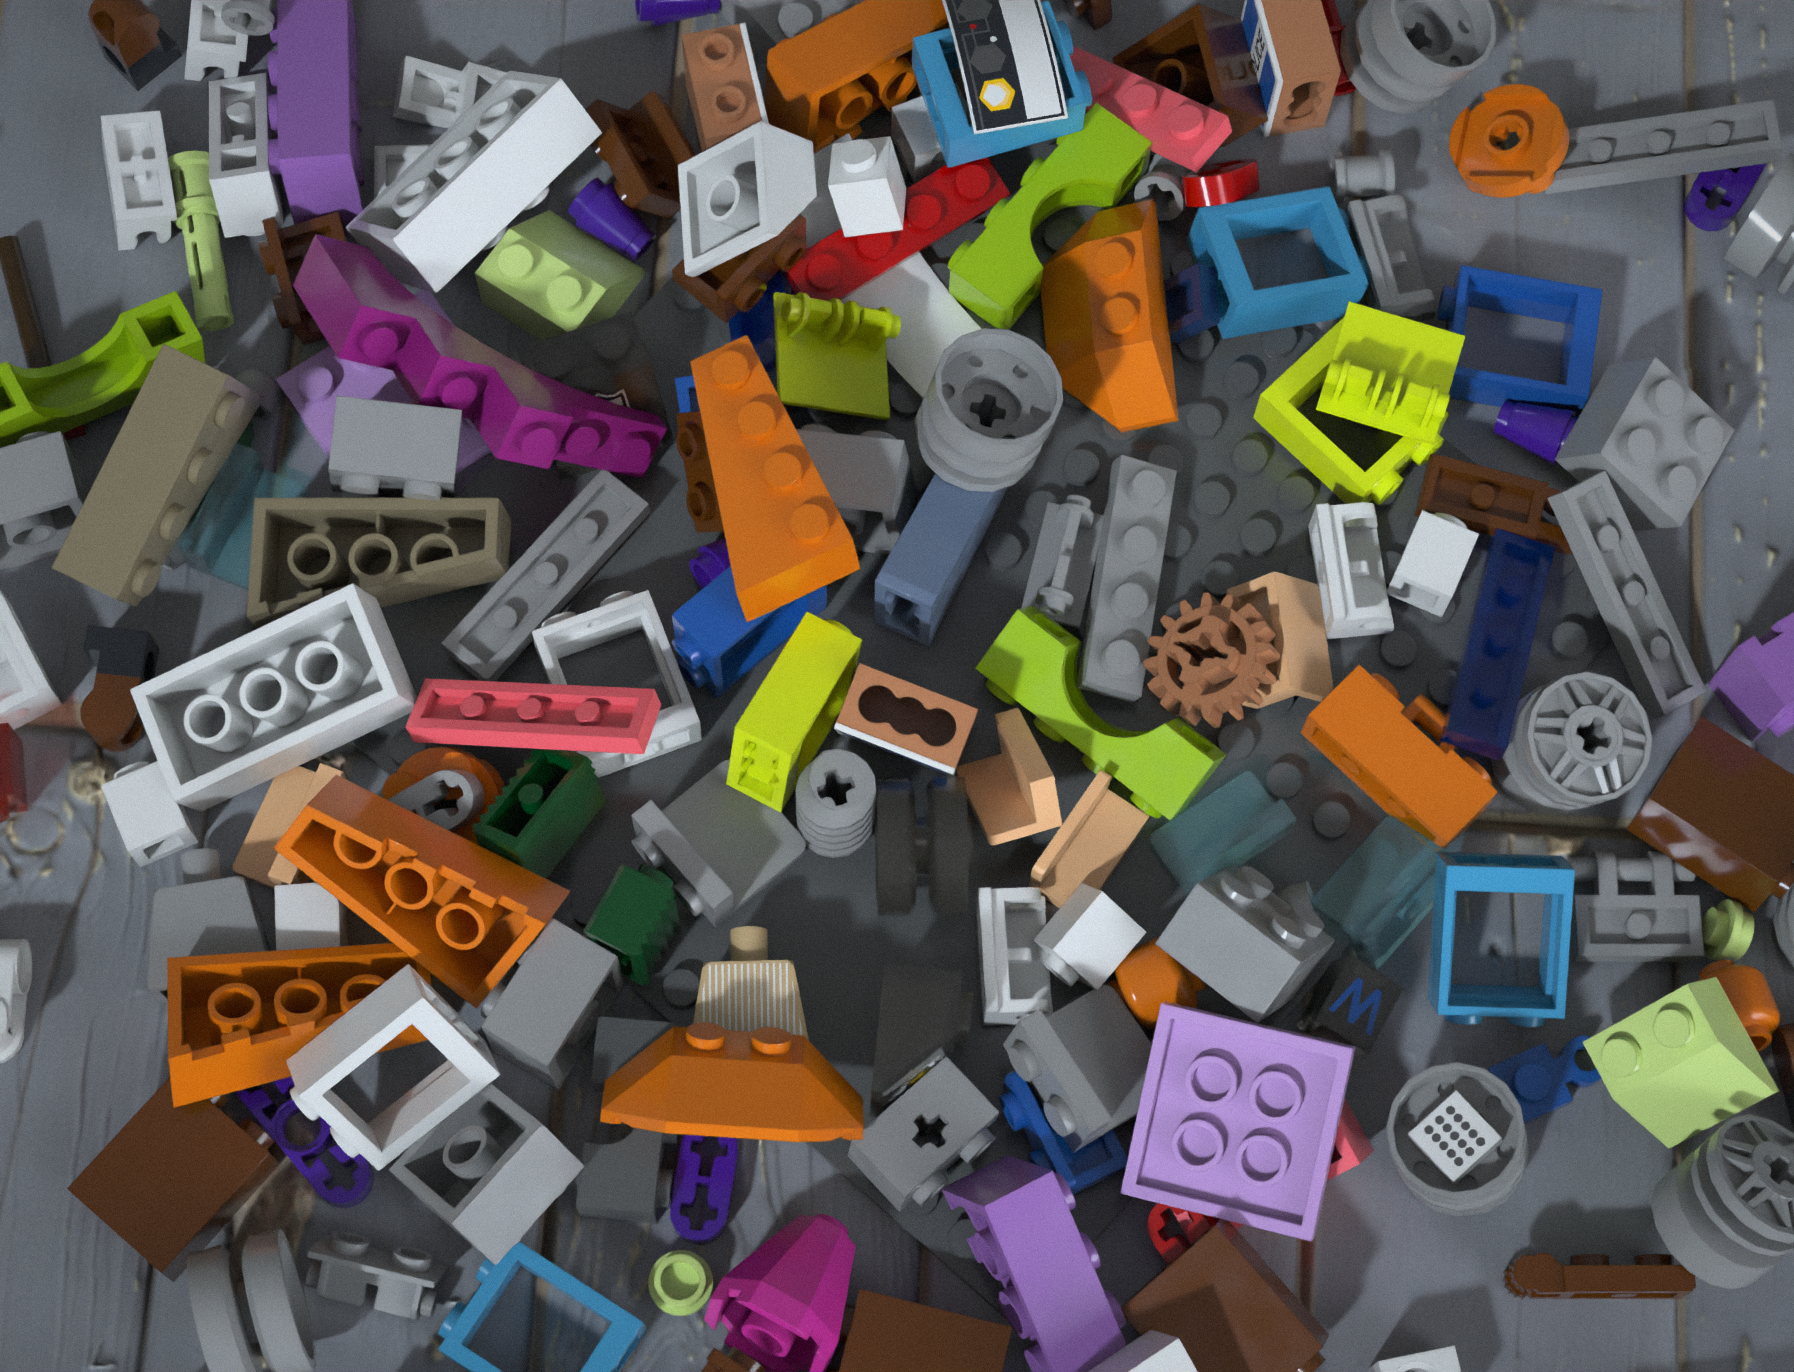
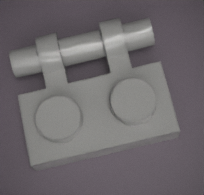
[1567,851,1704,962]

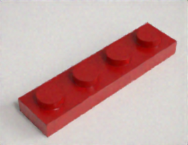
[780,157,1011,301]

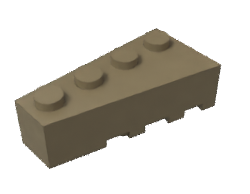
[51,344,264,607]
[246,498,511,628]

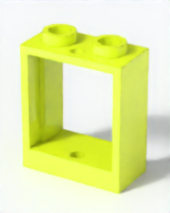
[1253,318,1449,505]
[726,612,862,813]

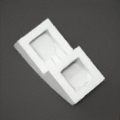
[392,55,507,128]

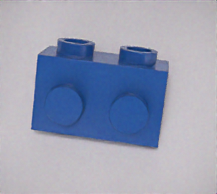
[999,1070,1128,1194]

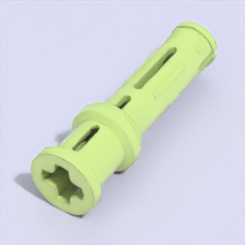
[168,150,234,331]

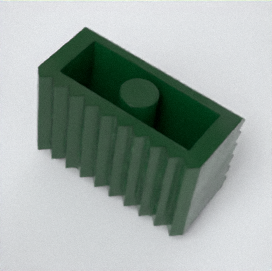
[472,749,607,879]
[583,864,681,985]

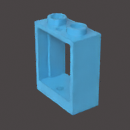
[912,0,1092,168]
[1186,186,1369,339]
[1428,852,1575,1027]
[438,1242,647,1372]

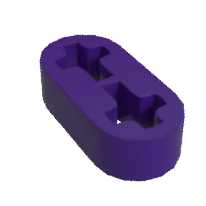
[1684,163,1766,231]
[670,1135,738,1245]

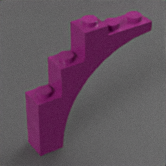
[293,234,667,478]

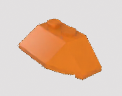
[1041,199,1179,433]
[600,1022,864,1142]

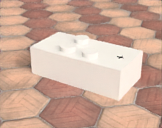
[346,71,602,293]
[130,583,417,812]

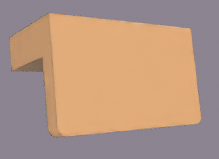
[1227,571,1334,709]
[956,708,1063,845]
[232,763,347,890]
[1028,770,1149,908]

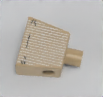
[693,926,809,1041]

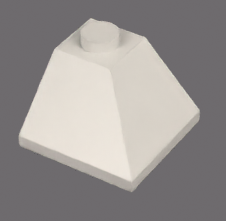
[678,121,817,277]

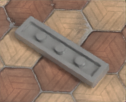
[1545,99,1783,194]
[1076,455,1177,703]
[441,470,650,682]
[1548,471,1707,720]

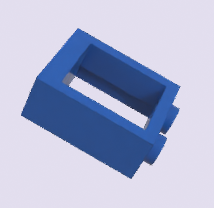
[1437,265,1603,418]
[672,566,827,699]

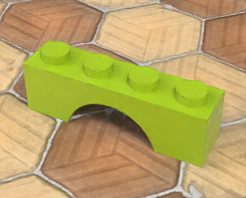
[947,103,1152,330]
[0,291,205,448]
[975,605,1227,821]

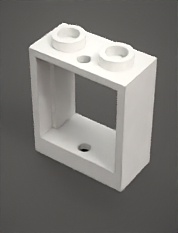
[532,590,702,778]
[286,964,500,1171]

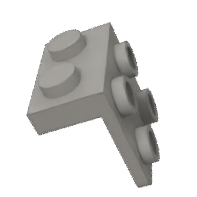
[631,760,806,928]
[1003,985,1152,1153]

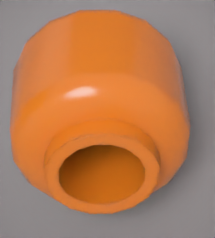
[1107,936,1206,1029]
[1697,960,1780,1052]

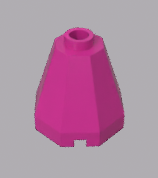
[704,1214,856,1372]

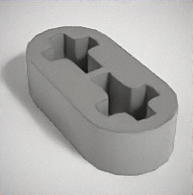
[387,769,485,832]

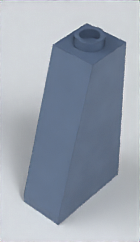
[874,424,1009,647]

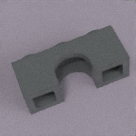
[576,1016,679,1224]

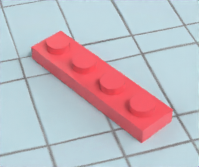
[1069,46,1232,173]
[405,678,662,754]

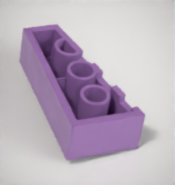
[268,0,365,232]
[1708,612,1794,742]
[941,1155,1127,1372]

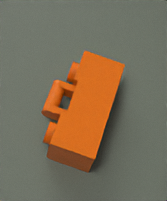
[1301,665,1498,858]

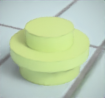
[1701,899,1755,961]
[648,1250,713,1316]

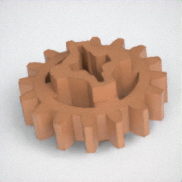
[1144,592,1280,728]

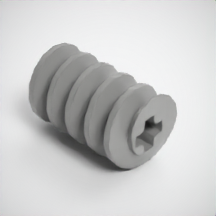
[795,749,877,858]

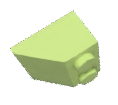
[475,210,645,364]
[1583,977,1779,1148]

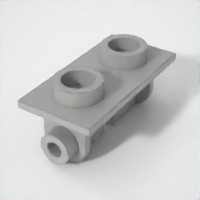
[1021,495,1104,628]
[306,1231,449,1321]

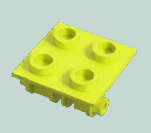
[773,292,901,420]
[1316,301,1465,445]

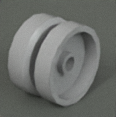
[187,1229,317,1372]

